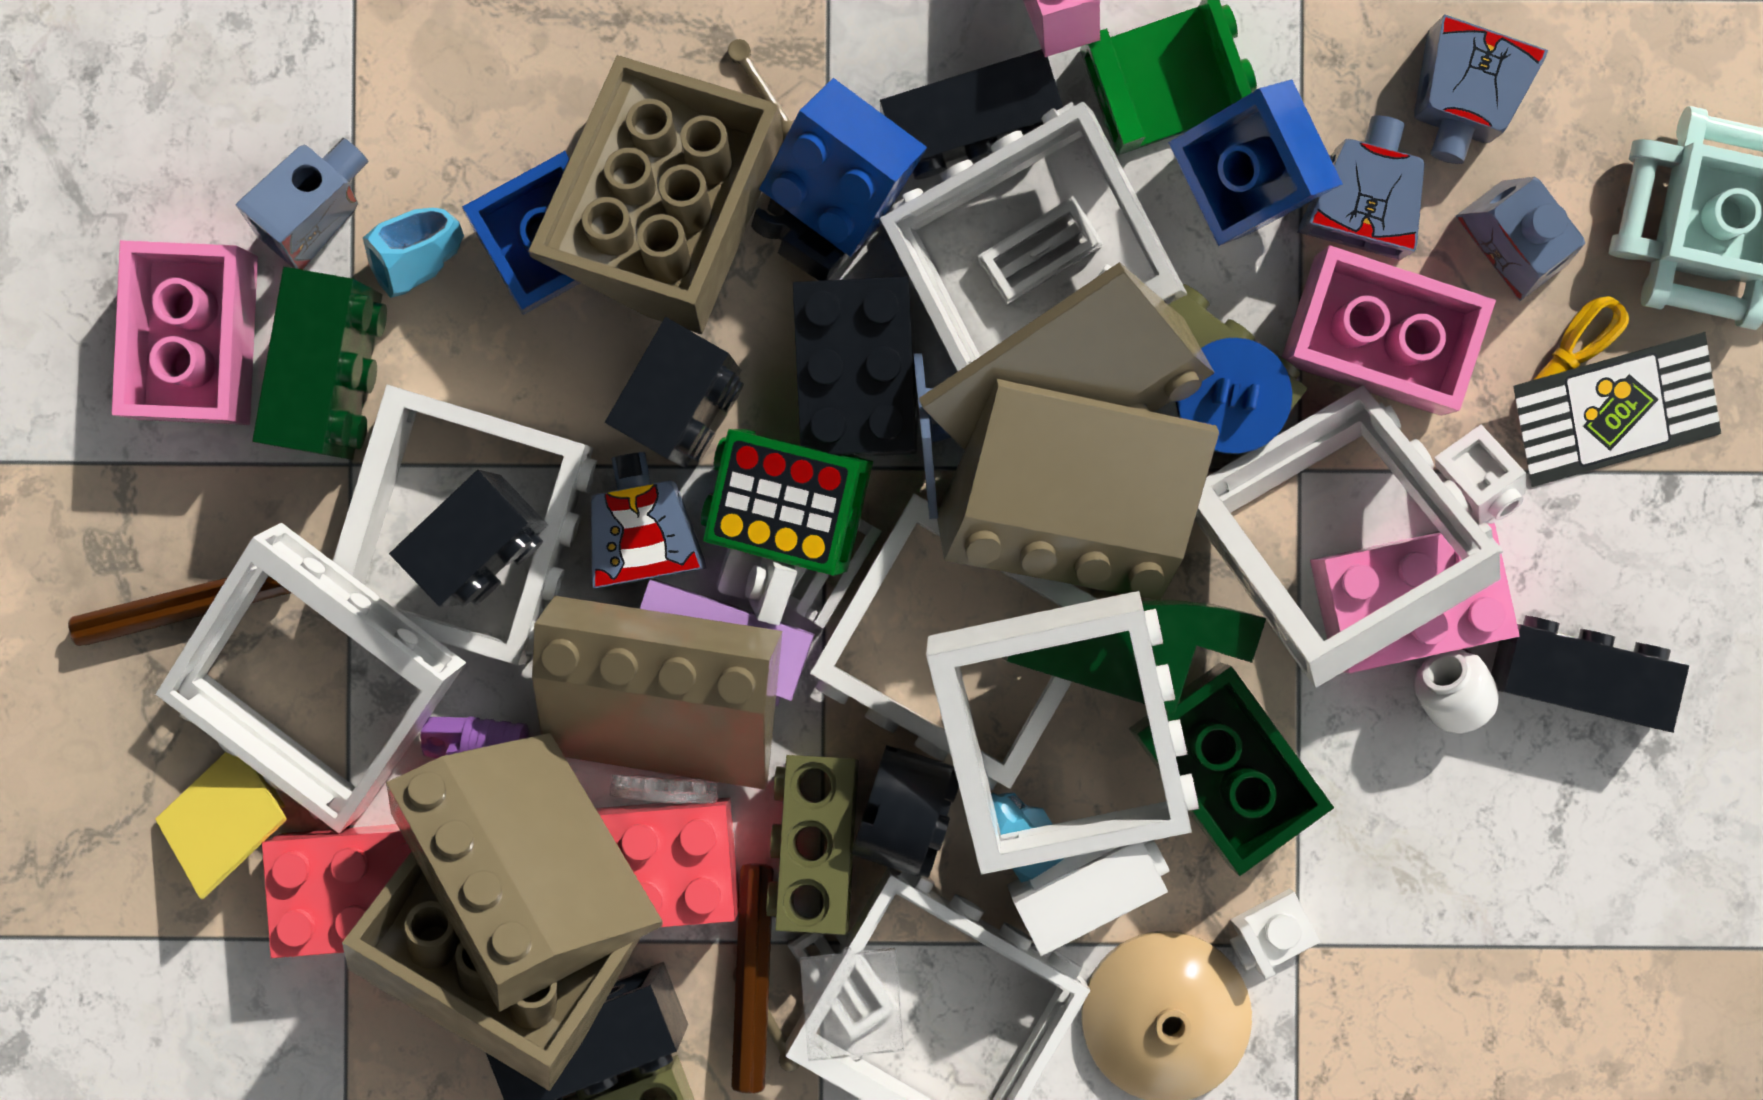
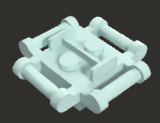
[1608,106,1763,330]

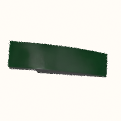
[1002,600,1267,713]

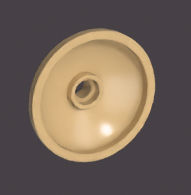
[1081,931,1252,1100]

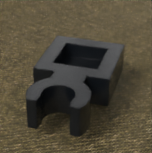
[751,198,849,281]

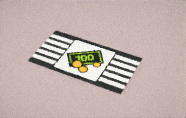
[1513,332,1721,487]

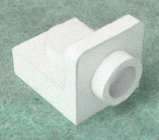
[1435,424,1526,524]
[716,548,797,626]
[1230,888,1321,980]

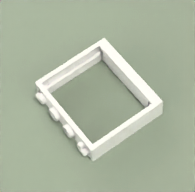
[880,102,1187,371]
[333,384,597,666]
[1195,385,1503,688]
[810,494,1098,790]
[155,523,466,833]
[926,591,1199,875]
[785,867,1091,1100]

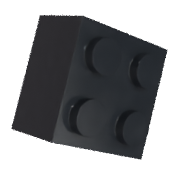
[389,469,548,607]

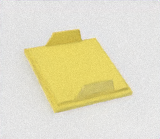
[155,752,287,899]

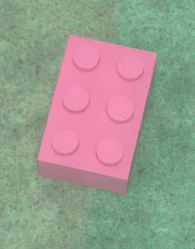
[112,240,258,425]
[1282,245,1496,416]
[1310,523,1520,673]

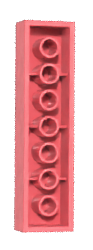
[262,797,739,958]

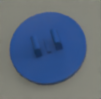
[1175,338,1292,454]

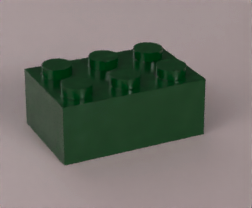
[252,266,387,460]
[1128,662,1334,876]

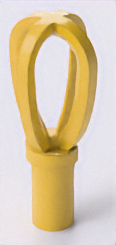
[1533,296,1629,380]

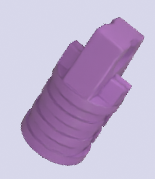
[420,716,529,759]

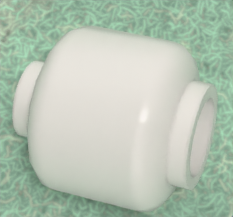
[1414,649,1499,734]

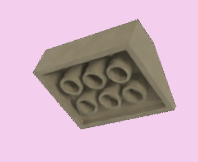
[528,55,783,335]
[918,262,1215,450]
[937,379,1219,600]
[532,596,783,790]
[386,733,663,1012]
[342,851,640,1091]

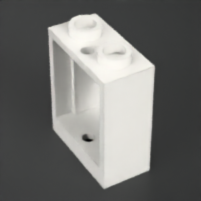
[1007,840,1170,956]

